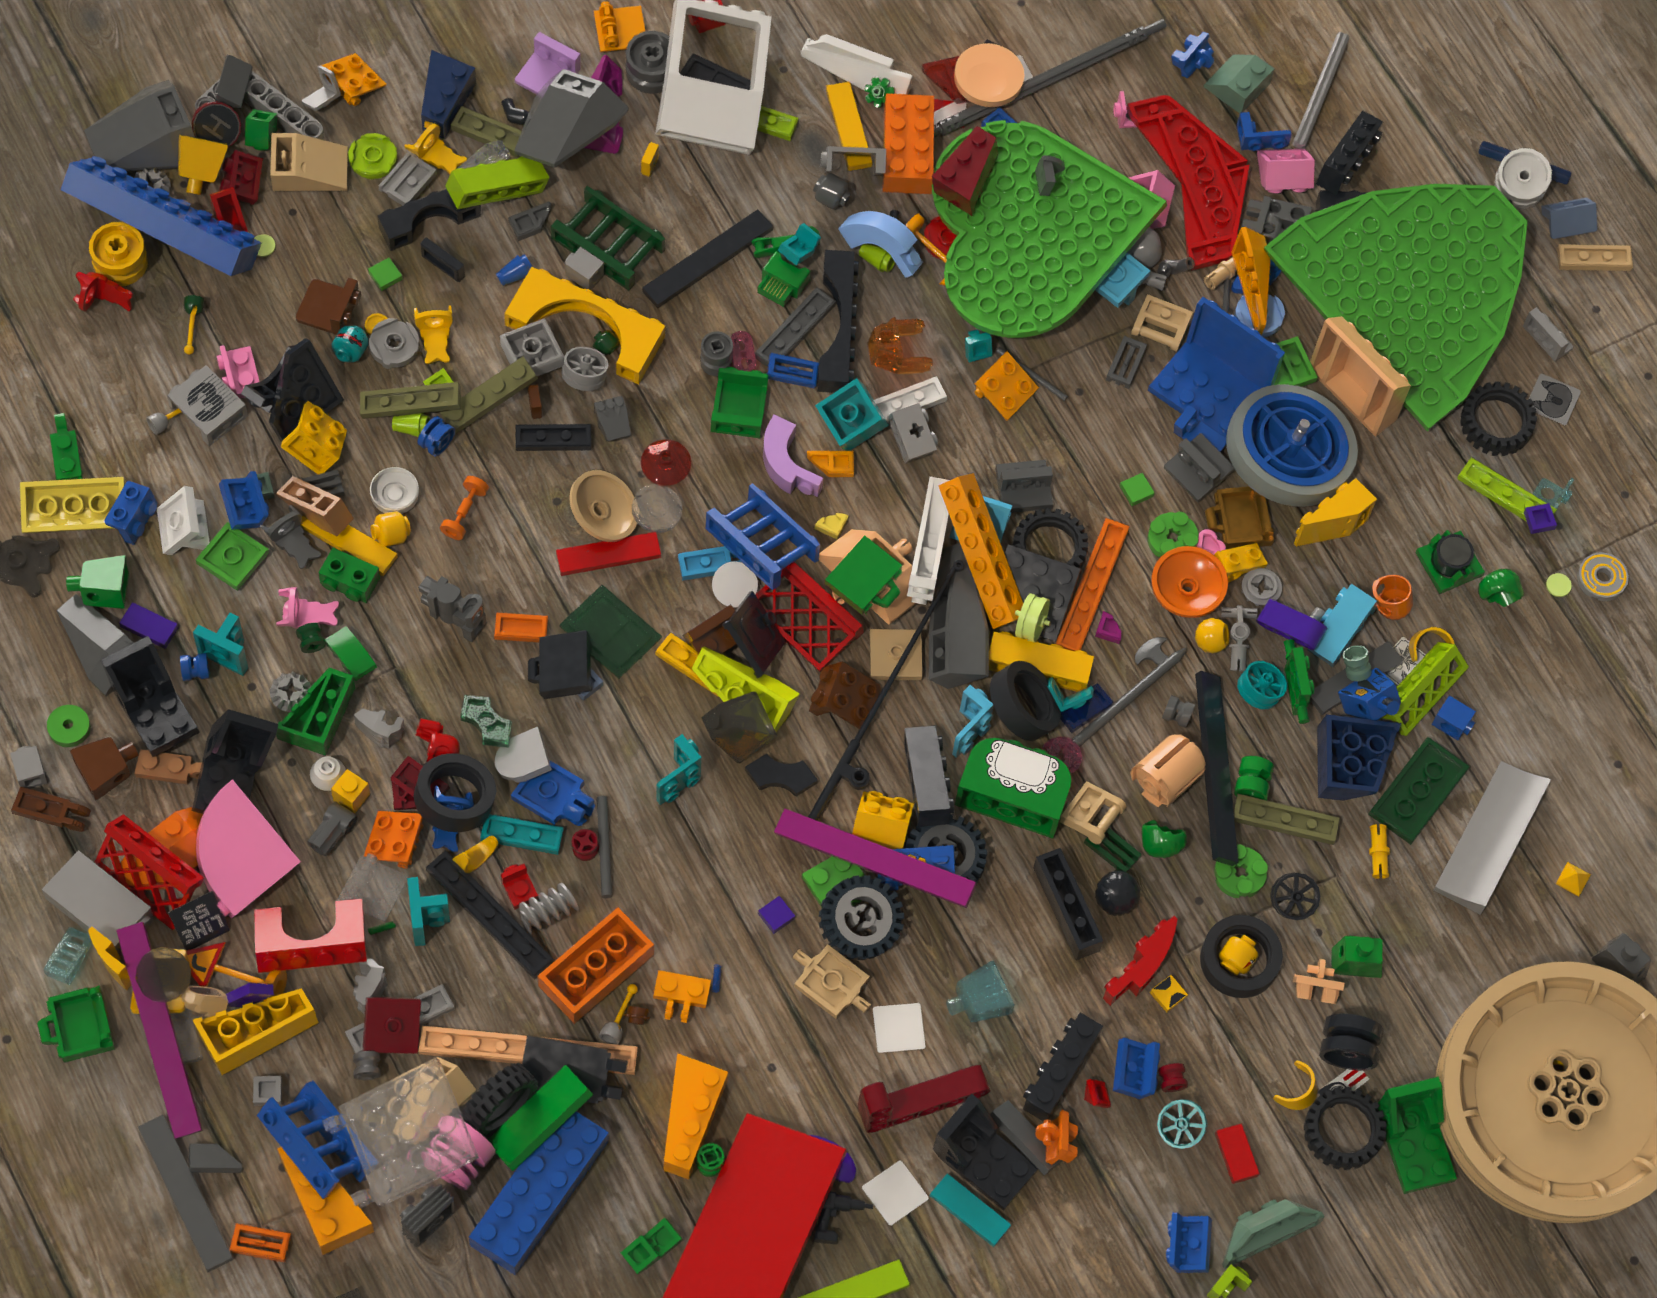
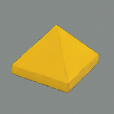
[1556,862,1591,897]

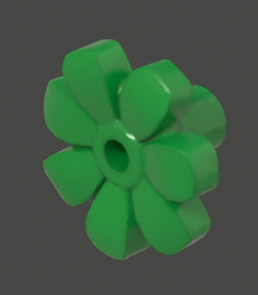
[864,77,895,108]

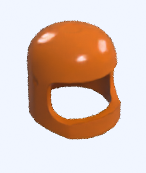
[1372,575,1413,620]

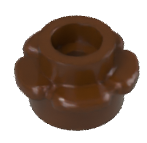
[624,1006,650,1025]

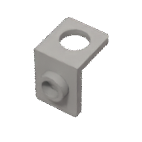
[302,65,341,111]

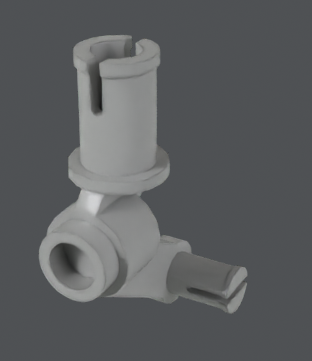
[1221,605,1257,672]

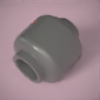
[813,173,851,209]

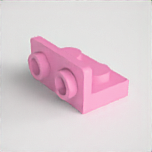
[217,345,259,399]

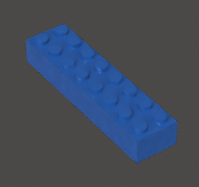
[61,156,262,276]

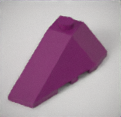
[584,55,623,154]

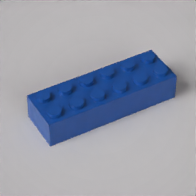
[469,1111,609,1275]

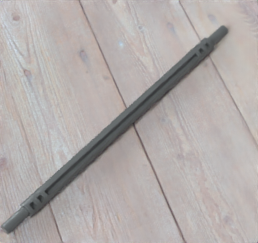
[934,19,1167,137]

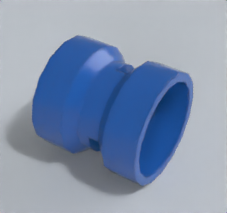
[180,653,210,681]

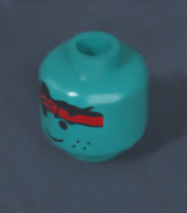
[331,325,369,363]

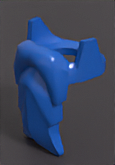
[432,786,474,852]

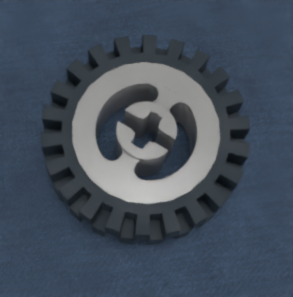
[818,875,904,960]

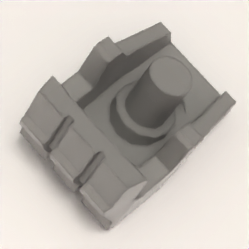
[354,708,404,749]
[353,959,387,1015]

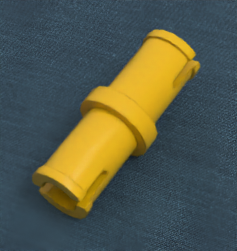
[1369,824,1390,879]

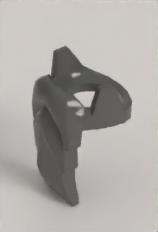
[260,505,321,569]

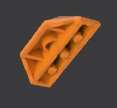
[120,807,203,890]

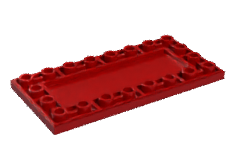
[663,1113,847,1298]

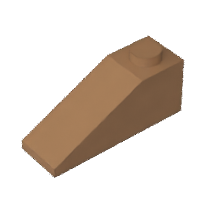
[276,476,354,536]

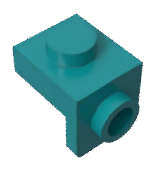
[778,223,821,266]

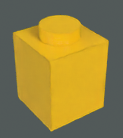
[331,769,370,813]

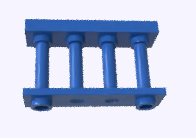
[706,483,820,590]
[257,1080,379,1199]

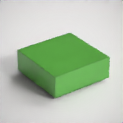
[368,258,402,291]
[1120,473,1154,506]

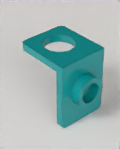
[1048,677,1094,712]

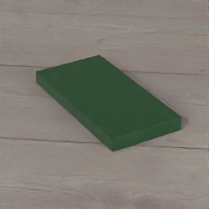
[1368,737,1470,845]

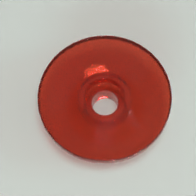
[641,439,691,486]

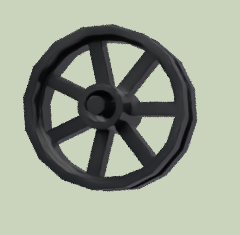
[1270,872,1321,920]

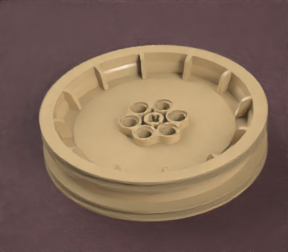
[1436,962,1657,1223]

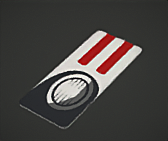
[1318,1069,1369,1108]

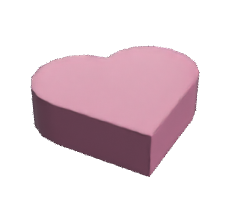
[1196,529,1226,555]

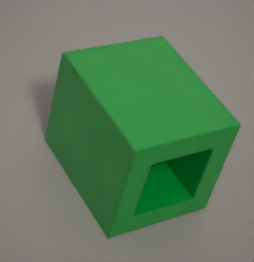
[245,109,277,150]

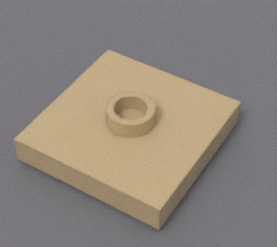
[869,629,922,680]

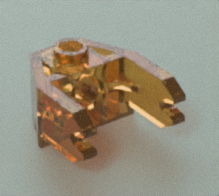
[867,317,933,374]

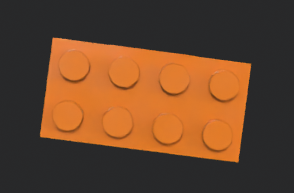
[883,94,934,194]
[538,907,654,1024]

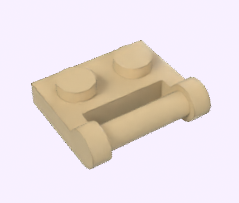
[1131,294,1193,352]
[1060,781,1127,844]

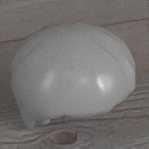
[1127,227,1162,269]

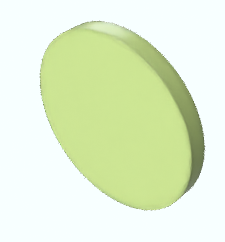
[254,234,276,257]
[1546,573,1572,597]

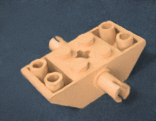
[819,529,917,625]

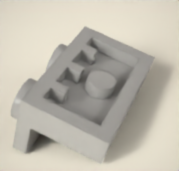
[1523,307,1573,361]

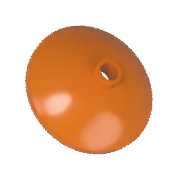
[1151,546,1228,618]

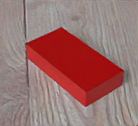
[1215,1123,1259,1184]

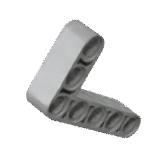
[195,71,324,140]

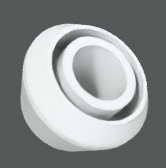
[310,756,346,791]

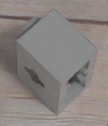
[887,403,938,464]

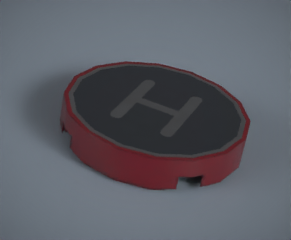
[191,101,241,147]

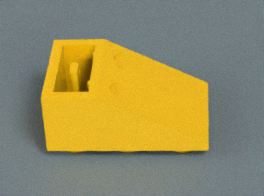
[1294,478,1377,547]

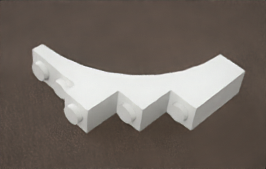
[907,477,950,605]

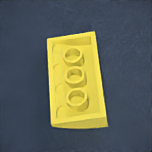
[20,477,126,533]

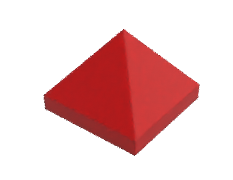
[1084,1079,1111,1108]

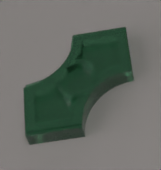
[460,695,512,748]

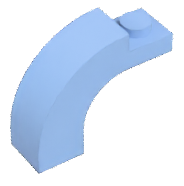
[838,211,923,278]

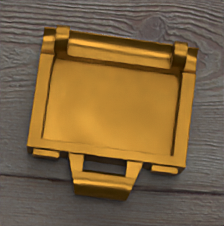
[1205,486,1274,549]

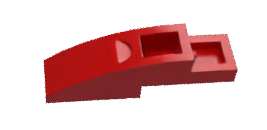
[1103,916,1178,1006]

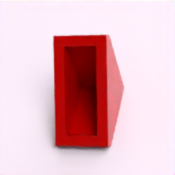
[210,187,248,232]

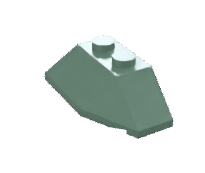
[1222,1199,1325,1269]

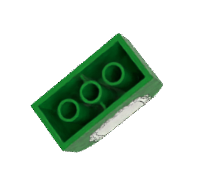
[954,738,1071,839]

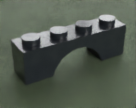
[377,189,481,251]

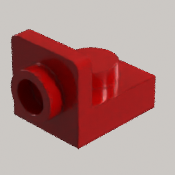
[501,864,538,910]

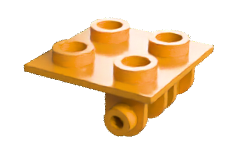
[594,1,645,52]
[321,53,387,106]
[974,351,1039,421]

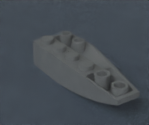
[929,543,989,689]

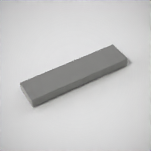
[345,984,455,1053]

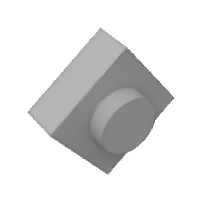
[253,1076,282,1106]

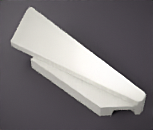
[801,34,913,95]

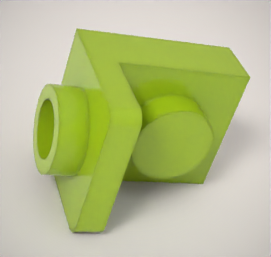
[1207,1264,1252,1298]

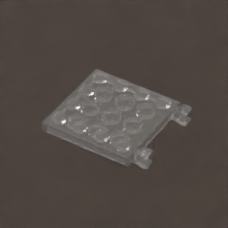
[322,1058,479,1208]

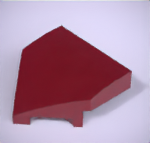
[390,756,450,810]

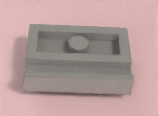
[378,152,437,206]

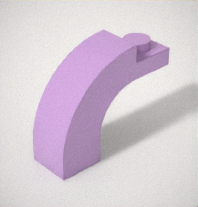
[763,415,823,497]

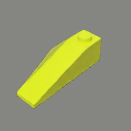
[692,647,800,744]

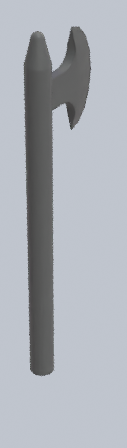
[1071,637,1187,748]

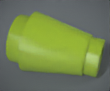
[859,244,895,272]
[392,413,431,437]

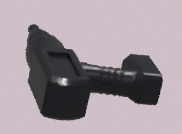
[814,1191,873,1245]

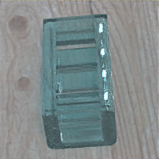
[43,927,92,985]

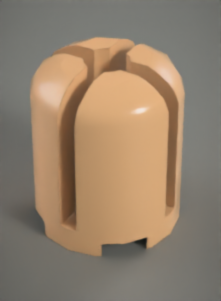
[1130,735,1206,807]

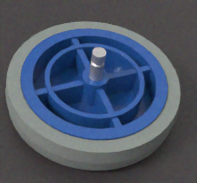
[1226,384,1358,507]

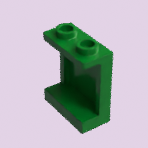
[710,367,769,438]

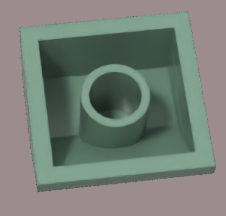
[1204,54,1274,113]

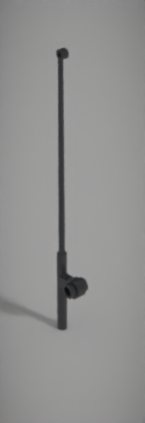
[808,560,964,821]

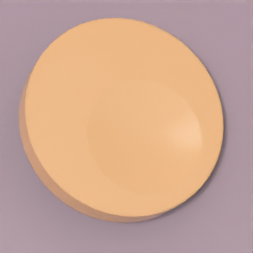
[954,44,1024,107]

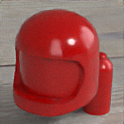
[415,718,460,762]

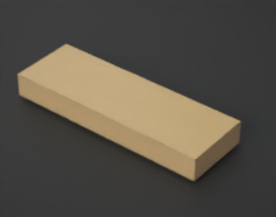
[1557,244,1633,271]

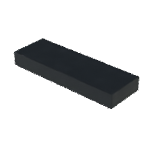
[515,424,591,451]

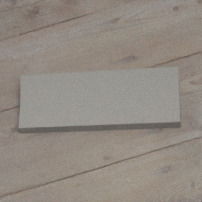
[1434,761,1551,915]

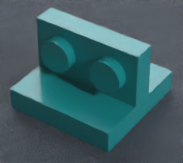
[193,613,248,676]
[407,877,450,946]

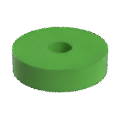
[47,705,91,747]

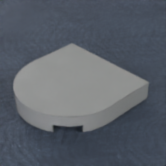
[495,727,552,783]

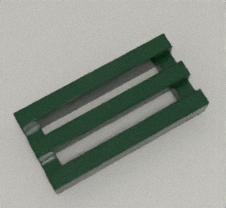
[1084,828,1142,872]

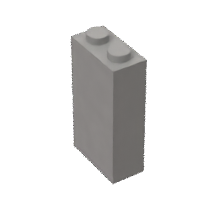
[42,850,154,954]

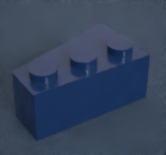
[421,50,476,139]

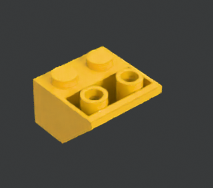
[852,791,914,849]

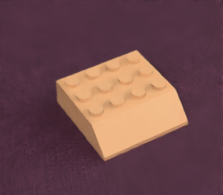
[1310,316,1411,437]

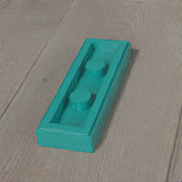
[480,814,564,855]
[930,1173,1011,1248]

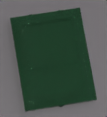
[559,585,662,679]

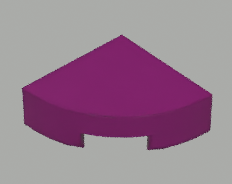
[1095,611,1121,644]

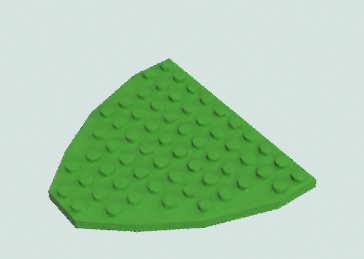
[1264,184,1528,431]

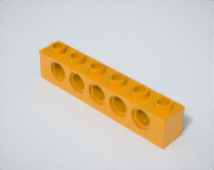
[938,473,1023,629]

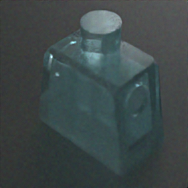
[946,960,1015,1022]

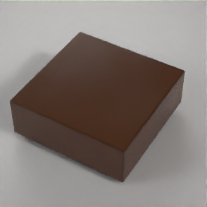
[528,384,542,419]

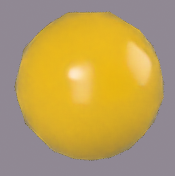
[1195,618,1229,654]

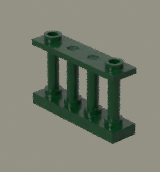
[551,186,665,291]

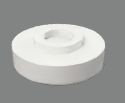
[370,467,419,514]

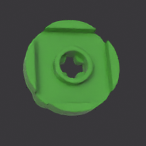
[1147,512,1199,558]
[1214,844,1268,898]

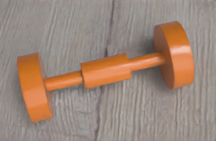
[440,476,489,540]

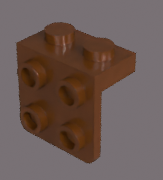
[296,278,361,335]
[809,661,881,729]

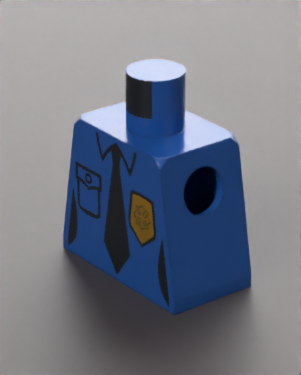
[1338,668,1401,720]

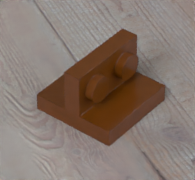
[682,604,737,655]

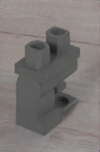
[1242,196,1312,244]
[418,576,487,642]

